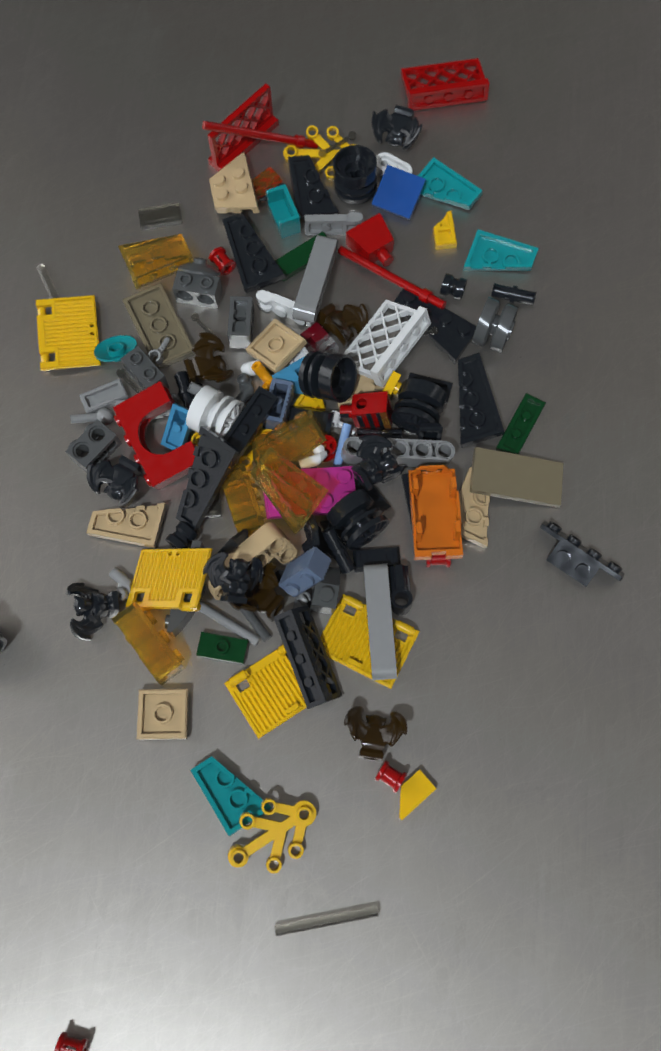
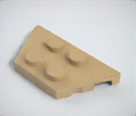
[209,153,260,213]

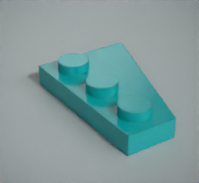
[418,157,483,210]
[463,229,539,271]
[190,756,273,837]

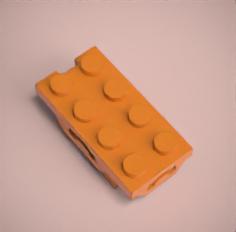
[408,465,463,561]

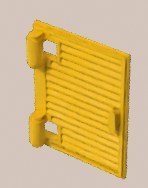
[36,295,101,371]
[125,548,213,612]
[320,594,420,689]
[224,644,332,739]

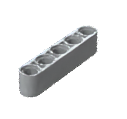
[292,235,339,323]
[341,436,455,467]
[363,563,397,681]

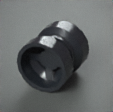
[440,273,467,301]
[165,521,198,549]

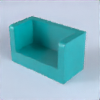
[266,184,301,239]

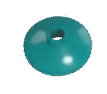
[94,335,137,362]

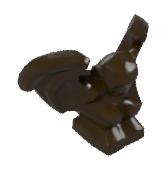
[315,303,369,348]
[183,332,234,384]
[229,562,285,622]
[344,706,408,762]

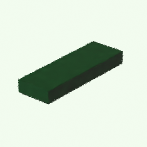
[275,231,327,282]
[496,393,546,455]

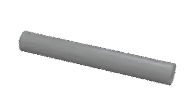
[199,601,261,646]

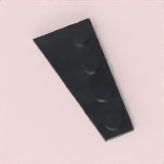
[458,353,505,448]

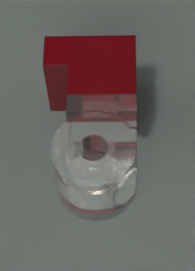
[300,322,339,354]

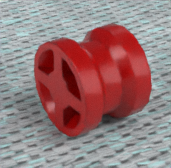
[314,435,337,462]

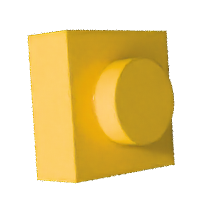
[383,371,402,397]

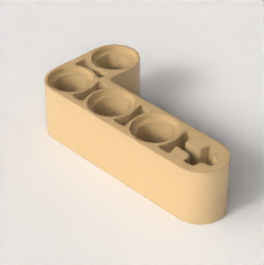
[204,522,298,600]

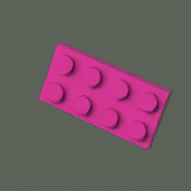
[261,466,356,519]

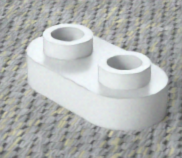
[376,152,412,176]

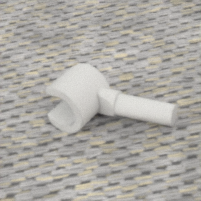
[331,410,356,436]

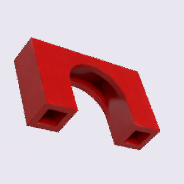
[113,381,197,490]

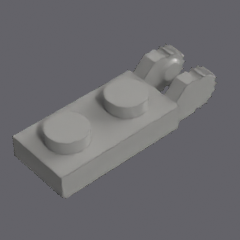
[304,212,364,236]

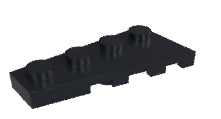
[222,213,286,294]
[394,289,476,364]
[176,426,241,531]

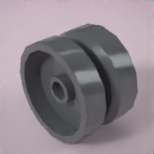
[472,297,519,353]

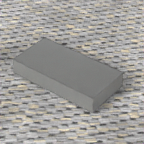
[79,378,129,413]

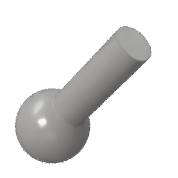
[70,408,114,425]

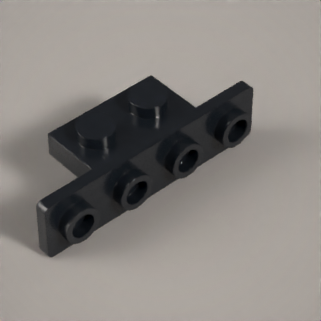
[540,521,624,587]

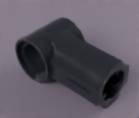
[388,564,413,615]

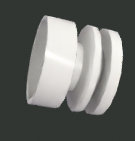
[186,385,245,438]

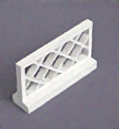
[344,300,431,388]

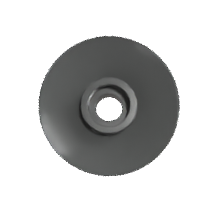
[177,258,221,276]

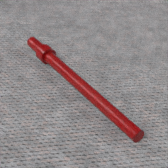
[202,120,318,149]
[338,246,447,310]

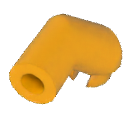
[251,361,273,391]

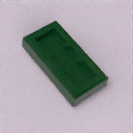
[196,632,249,665]

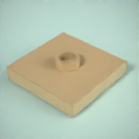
[245,319,307,373]
[137,689,189,740]

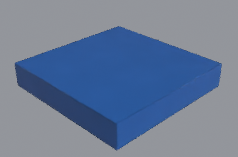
[371,165,426,221]

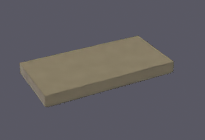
[122,283,195,370]
[470,447,564,508]

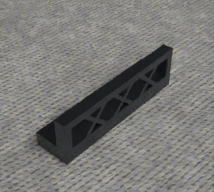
[223,386,279,475]
[273,605,342,709]

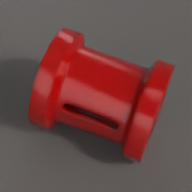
[209,246,236,276]
[426,555,451,568]
[375,760,407,793]
[54,1032,89,1051]

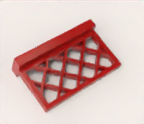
[401,58,490,111]
[207,83,279,171]

